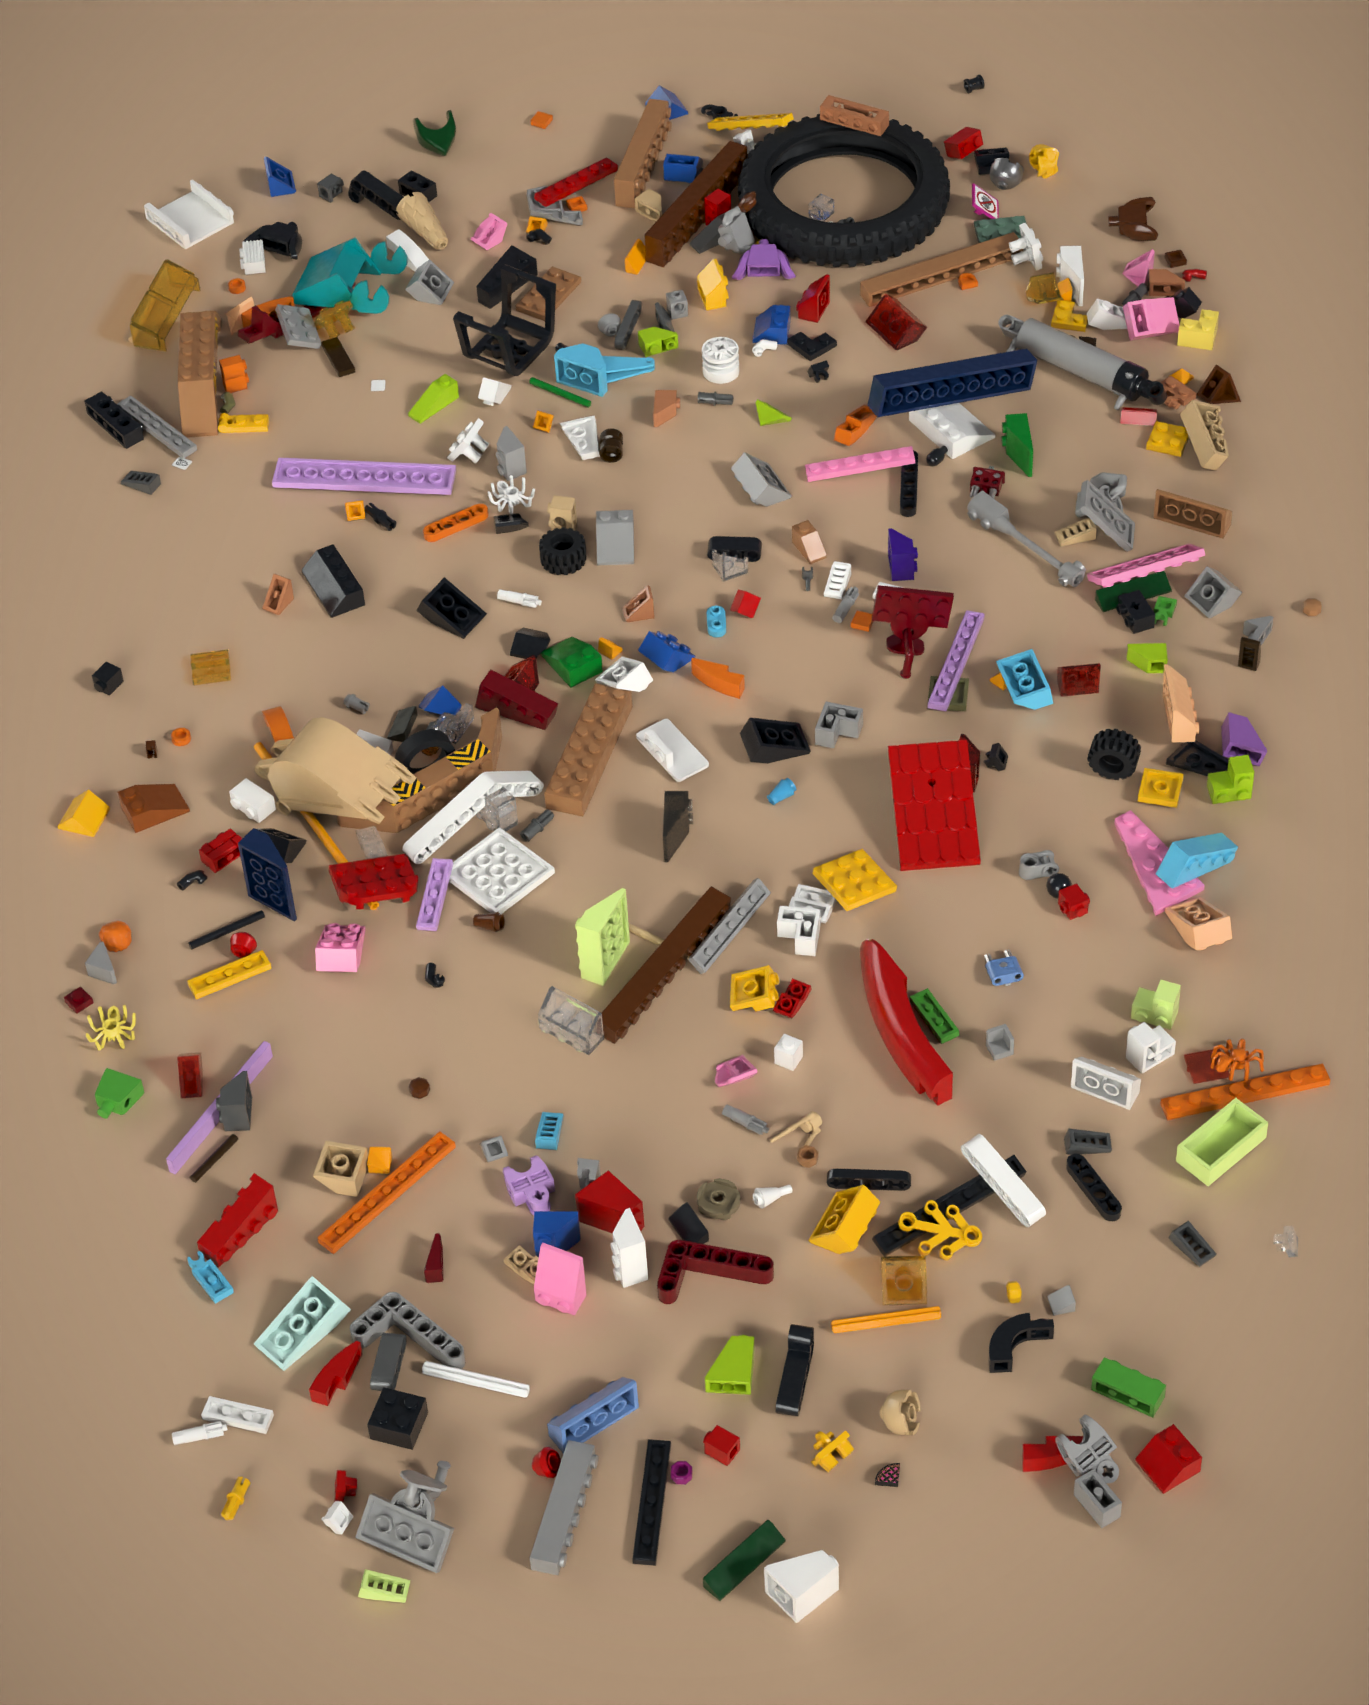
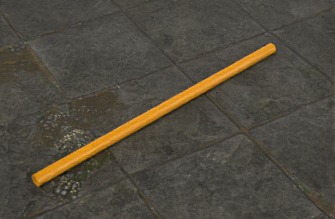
[254,742,379,910]

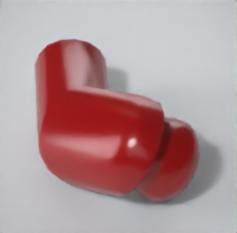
[1182,269,1207,282]

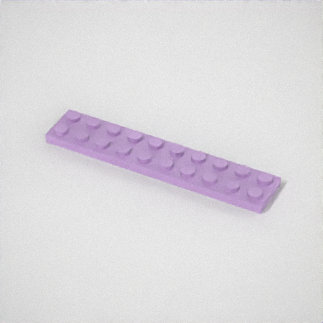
[272,458,456,495]

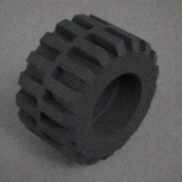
[539,527,587,575]
[1087,729,1141,780]

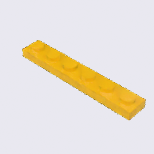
[707,113,794,131]

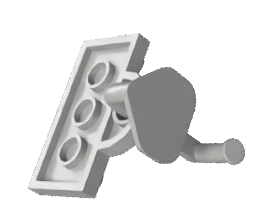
[1075,472,1135,552]
[355,1461,454,1573]

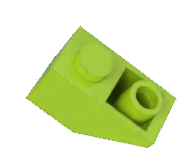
[638,327,678,357]
[1126,643,1168,673]

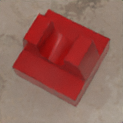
[334,1470,357,1503]

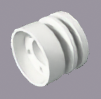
[702,337,740,384]

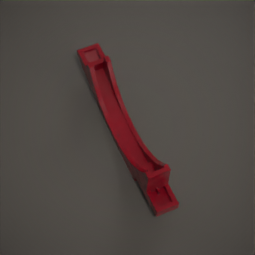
[238,282,356,344]

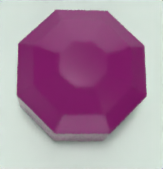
[670,1461,693,1485]

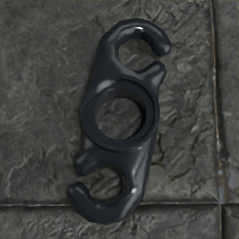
[701,104,738,119]

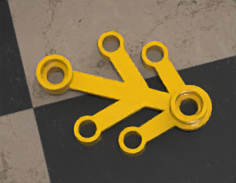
[898,1200,982,1260]

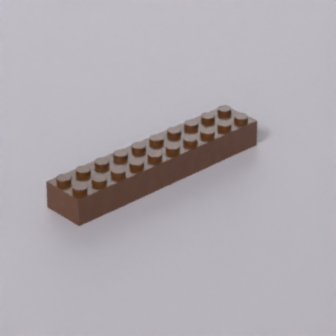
[644,141,748,268]

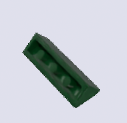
[1095,571,1172,612]
[703,1520,786,1601]

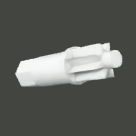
[497,589,542,608]
[172,1421,228,1445]

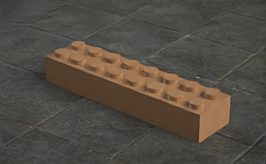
[614,99,672,209]
[544,683,633,817]

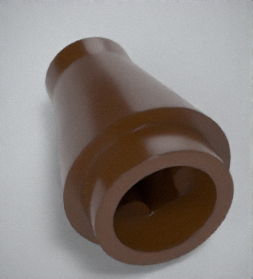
[473,912,505,932]

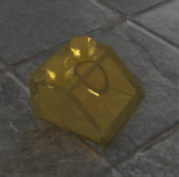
[881,1255,927,1305]

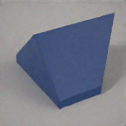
[419,685,461,719]

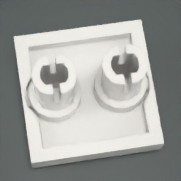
[1009,223,1043,271]
[447,418,490,464]

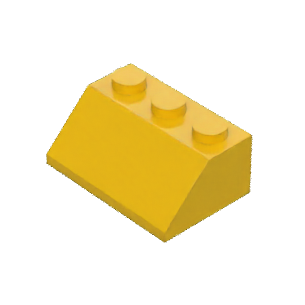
[808,1185,880,1254]

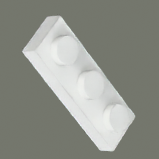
[201,1396,274,1434]

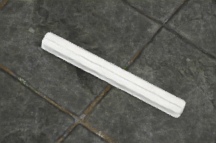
[422,1361,530,1398]

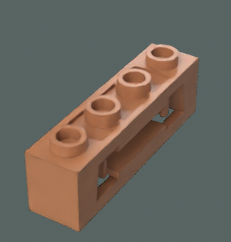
[820,95,889,136]

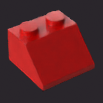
[796,274,830,323]
[1135,1424,1202,1494]

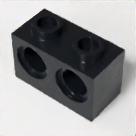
[398,170,437,202]

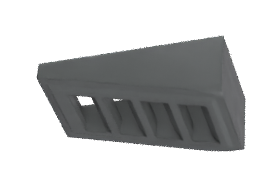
[121,471,161,495]
[1064,1128,1112,1155]
[1169,1220,1217,1267]

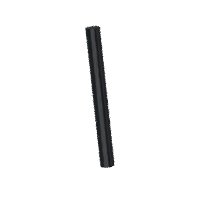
[188,910,265,950]

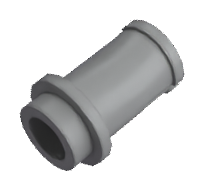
[344,694,370,714]

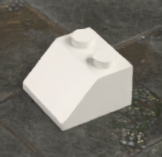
[595,657,653,692]

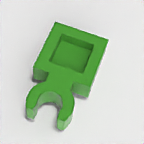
[1154,596,1177,626]

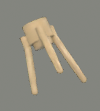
[770,1111,822,1147]

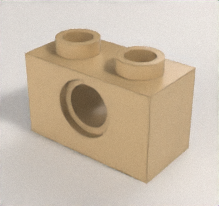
[547,495,577,531]

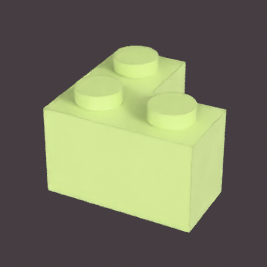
[1131,980,1181,1030]

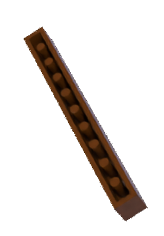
[594,886,731,1044]

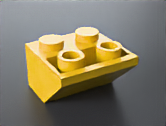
[697,259,729,311]

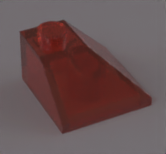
[504,655,539,692]

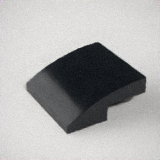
[974,147,1010,175]

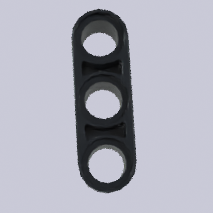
[707,536,762,562]

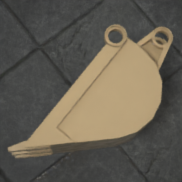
[254,717,416,824]

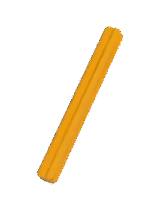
[831,1306,941,1333]

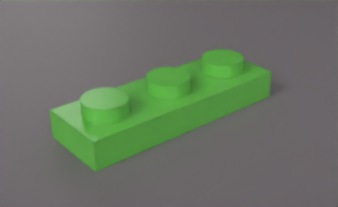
[910,988,959,1044]

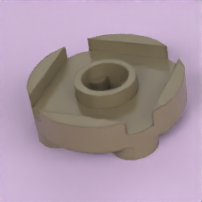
[697,1178,740,1220]

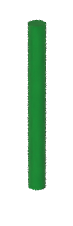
[529,377,591,408]

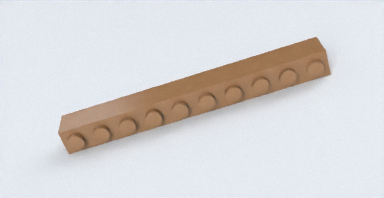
[860,232,1023,307]

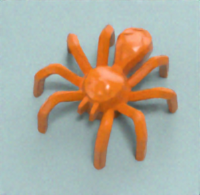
[1210,1038,1264,1081]

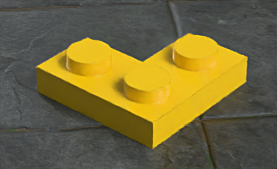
[1051,300,1088,332]

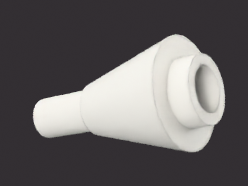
[753,1185,792,1209]

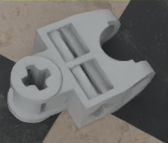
[1055,1415,1119,1484]

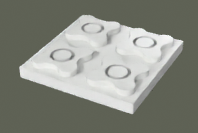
[449,827,555,914]

